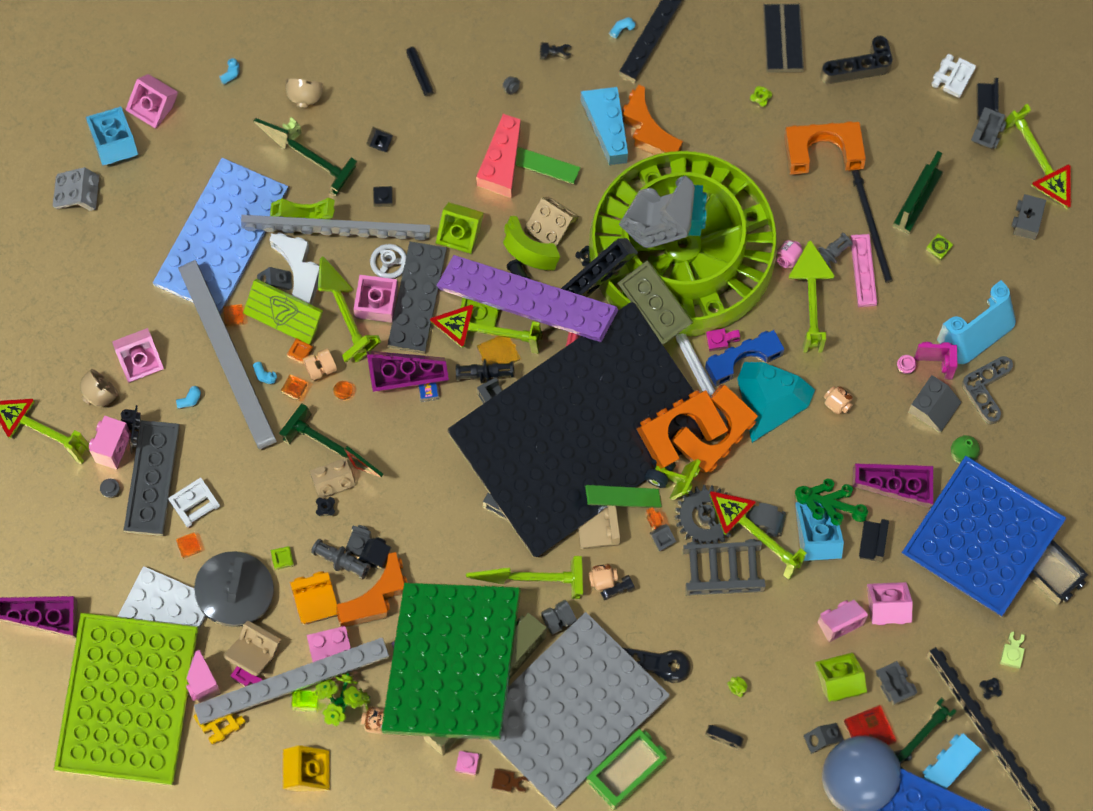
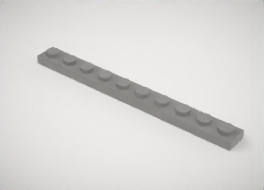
[241,215,430,240]
[194,638,389,725]

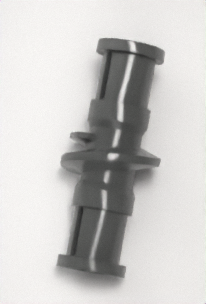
[817,232,853,269]
[311,539,371,579]

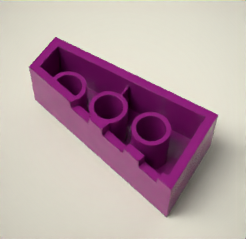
[366,351,449,392]
[853,463,933,508]
[0,596,77,638]

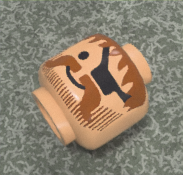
[824,386,853,414]
[589,564,618,591]
[361,707,384,734]

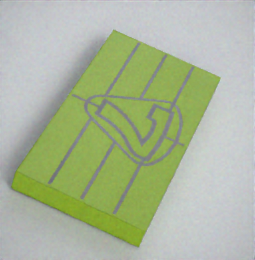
[243,279,323,345]

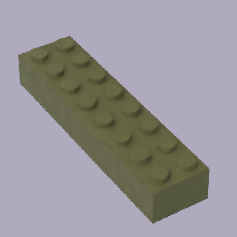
[424,612,547,755]

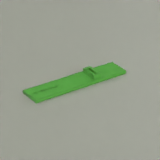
[516,147,581,184]
[585,485,662,508]

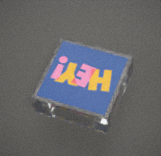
[418,382,439,402]

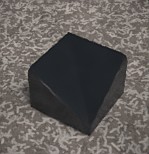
[367,127,393,152]

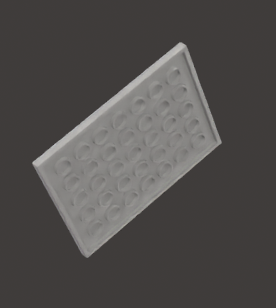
[488,612,670,808]

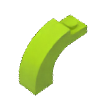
[270,198,335,219]
[503,216,560,270]

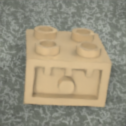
[524,197,579,247]
[578,506,620,549]

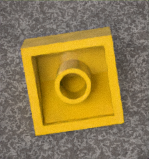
[283,745,329,792]

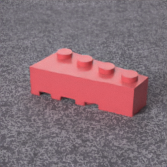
[476,114,521,198]

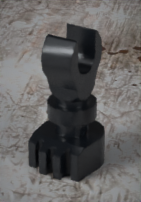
[540,42,572,60]
[601,575,635,600]

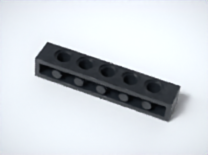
[561,238,638,297]

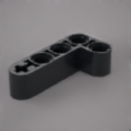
[821,36,893,84]

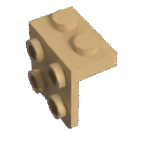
[224,621,281,676]

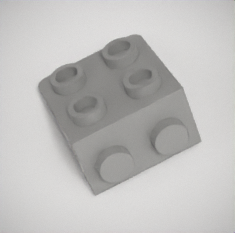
[53,167,99,211]

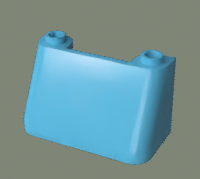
[937,280,1016,364]

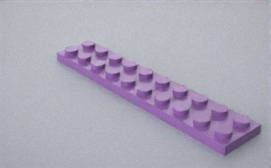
[436,255,618,342]

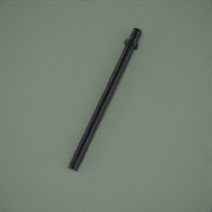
[851,169,893,283]

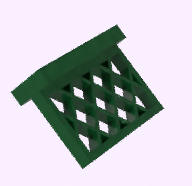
[893,151,943,234]

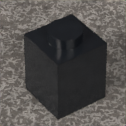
[358,537,391,569]

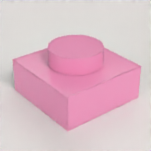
[455,751,479,775]

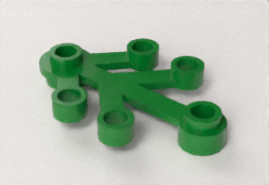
[795,478,868,526]

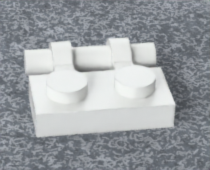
[932,54,976,98]

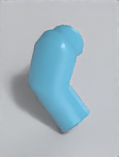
[609,17,636,38]
[219,58,240,85]
[253,362,277,384]

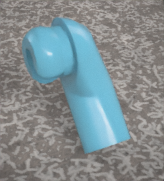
[176,386,201,409]

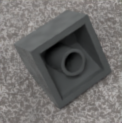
[908,375,961,433]

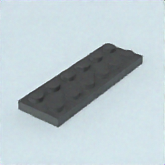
[387,241,447,354]
[124,420,180,536]

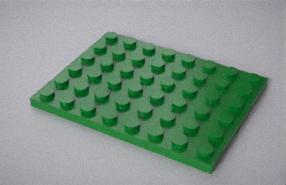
[381,583,521,740]

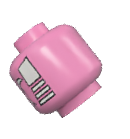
[776,240,803,268]

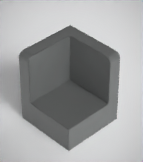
[477,377,502,404]

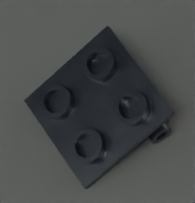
[121,405,141,454]

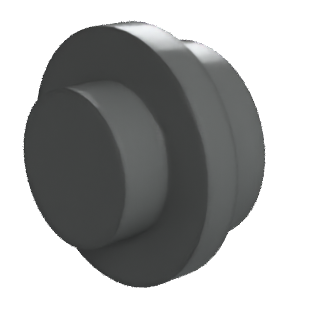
[503,76,520,94]
[100,478,120,498]

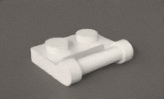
[168,477,220,528]

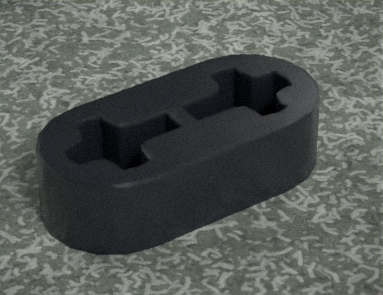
[705,725,744,749]

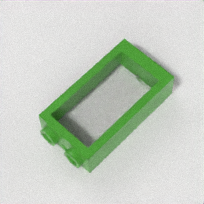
[586,729,667,810]

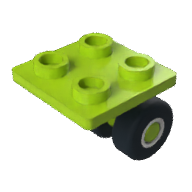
[645,459,701,500]

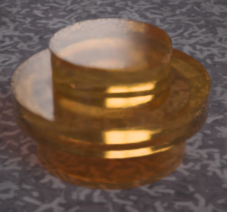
[333,381,353,400]

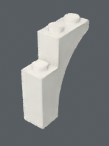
[270,233,319,305]

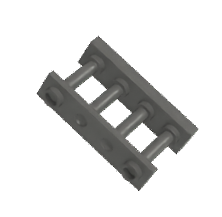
[682,539,765,596]

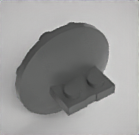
[194,551,274,627]

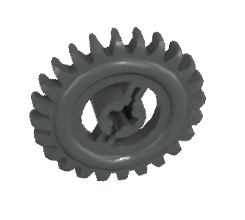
[675,484,736,544]

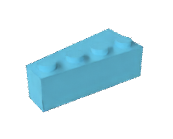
[581,87,628,165]
[923,733,982,790]

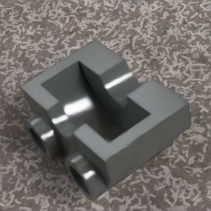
[971,107,1007,149]
[743,503,786,537]
[876,661,917,705]

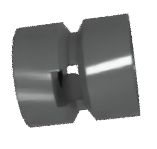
[541,600,577,635]

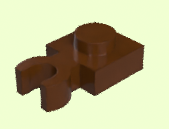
[491,769,528,793]

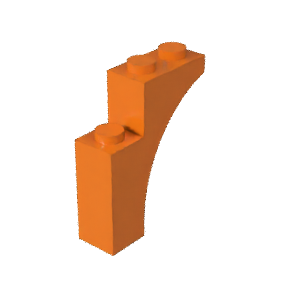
[621,84,683,155]
[336,552,407,627]

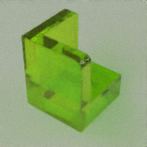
[291,689,318,712]

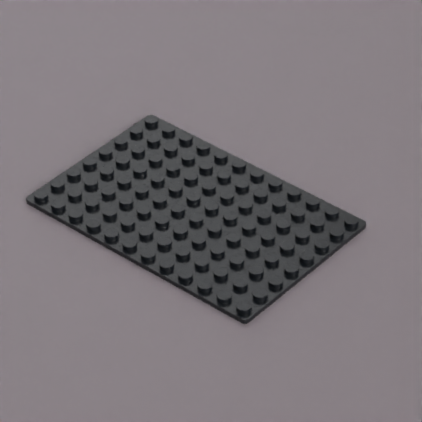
[447,302,705,557]

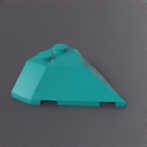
[737,362,815,443]

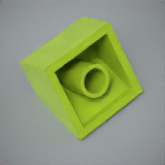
[436,202,484,254]
[815,653,867,702]

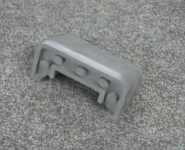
[619,176,695,248]

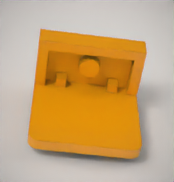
[290,571,337,624]

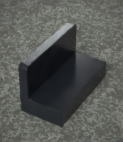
[977,78,999,120]
[859,519,889,562]

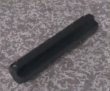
[406,47,433,96]

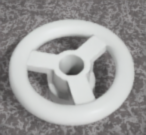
[370,244,406,279]

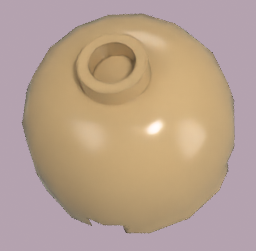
[286,79,323,108]
[80,369,118,407]

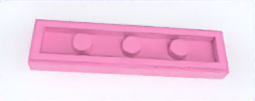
[850,234,877,307]

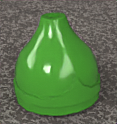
[951,435,980,463]

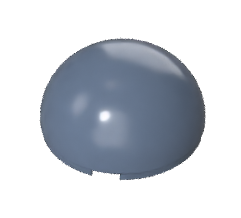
[822,736,900,811]

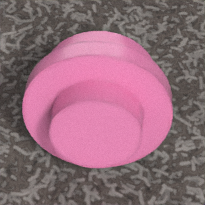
[897,355,916,374]

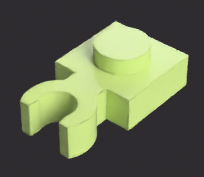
[282,117,301,140]
[1000,632,1024,669]

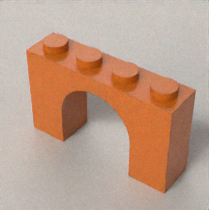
[785,122,866,174]
[670,384,758,473]
[636,389,728,469]

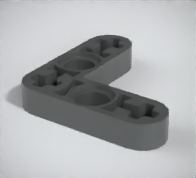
[962,356,1013,424]

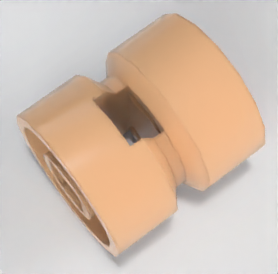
[302,348,337,381]

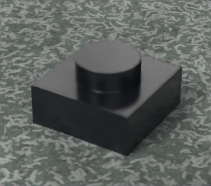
[373,186,393,207]

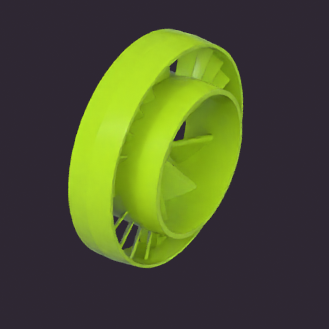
[589,151,777,337]

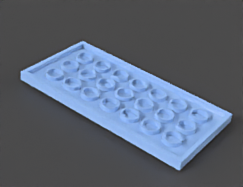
[153,158,289,315]

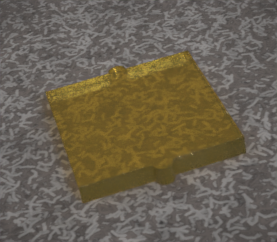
[477,336,520,364]

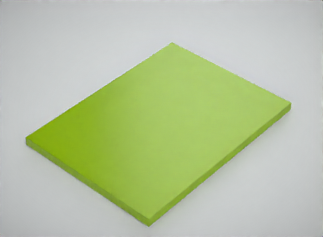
[54,613,199,786]

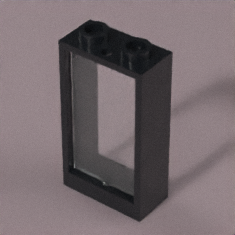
[1029,540,1088,605]

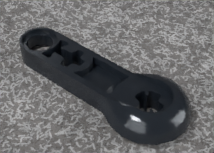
[623,648,690,683]

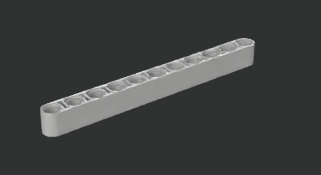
[178,260,277,450]

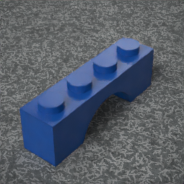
[705,330,785,387]

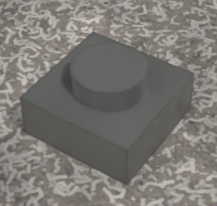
[649,524,676,551]

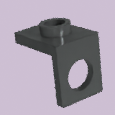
[257,267,292,290]
[804,723,844,754]

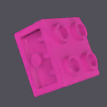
[914,342,957,380]

